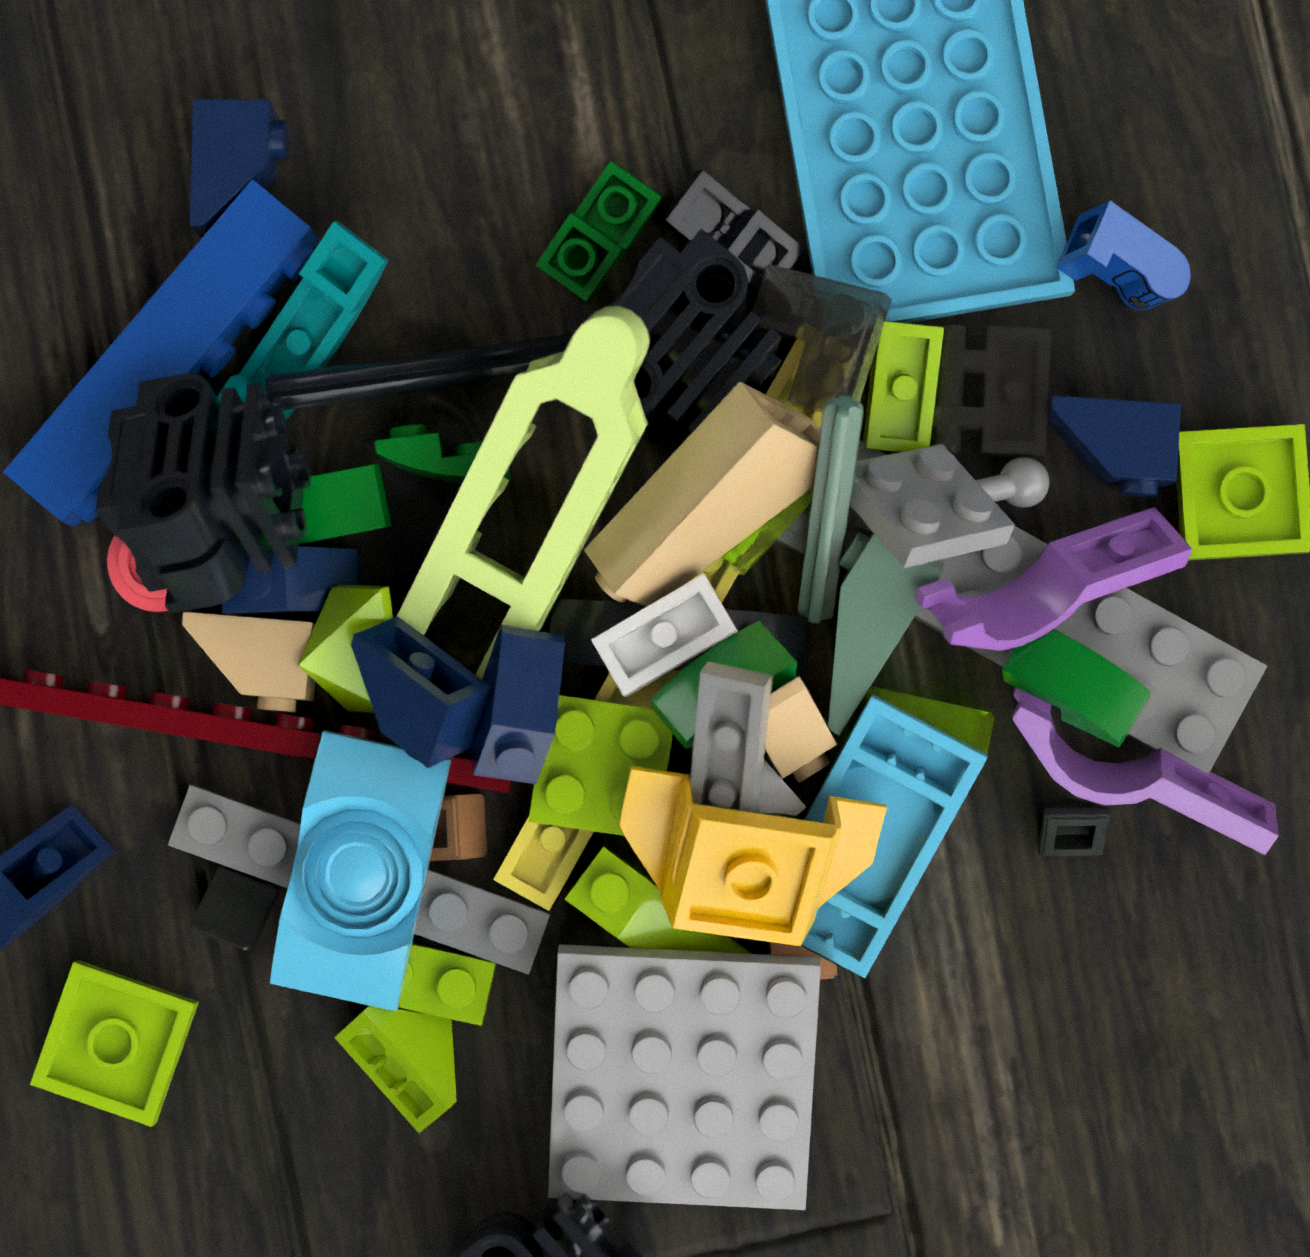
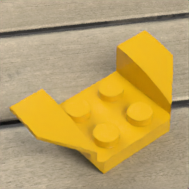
[619,766,887,946]

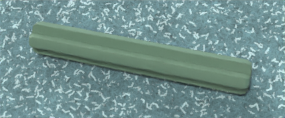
[797,395,864,624]

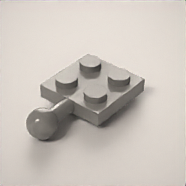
[850,444,1050,568]

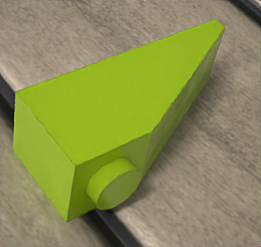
[565,845,752,954]

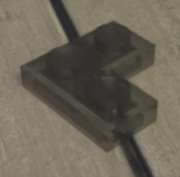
[753,264,892,413]

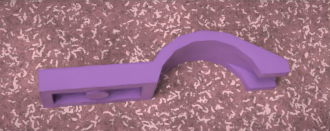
[915,507,1192,651]
[1012,687,1279,855]

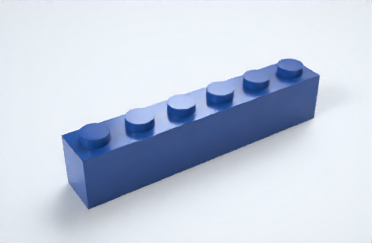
[3,179,319,528]

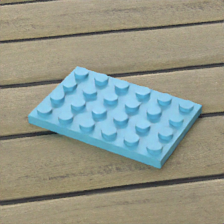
[765,0,1075,336]

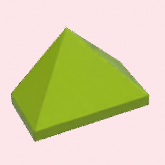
[298,585,393,713]
[334,1006,457,1133]

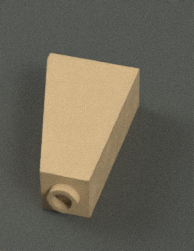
[584,381,820,607]

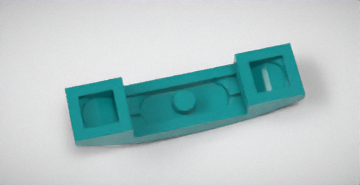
[217,221,389,420]

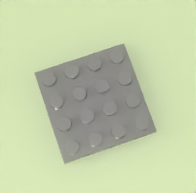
[548,945,821,1210]

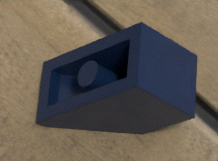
[190,99,289,238]
[1043,395,1181,497]
[222,546,360,617]
[351,616,491,768]
[469,625,565,784]
[0,804,115,950]

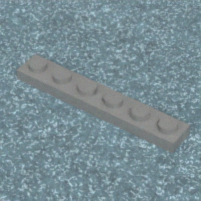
[168,785,551,975]

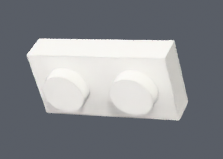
[591,574,738,697]

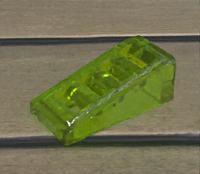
[861,687,995,764]

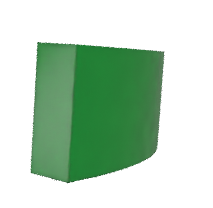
[535,161,665,302]
[375,425,512,483]
[299,464,391,544]
[650,620,797,750]
[1002,629,1150,747]

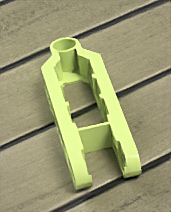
[397,306,649,679]

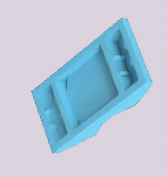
[802,694,988,978]
[270,730,452,1011]

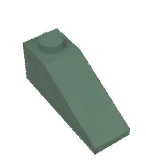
[828,531,944,735]

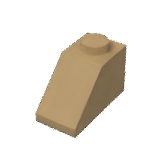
[182,612,315,712]
[764,677,837,783]

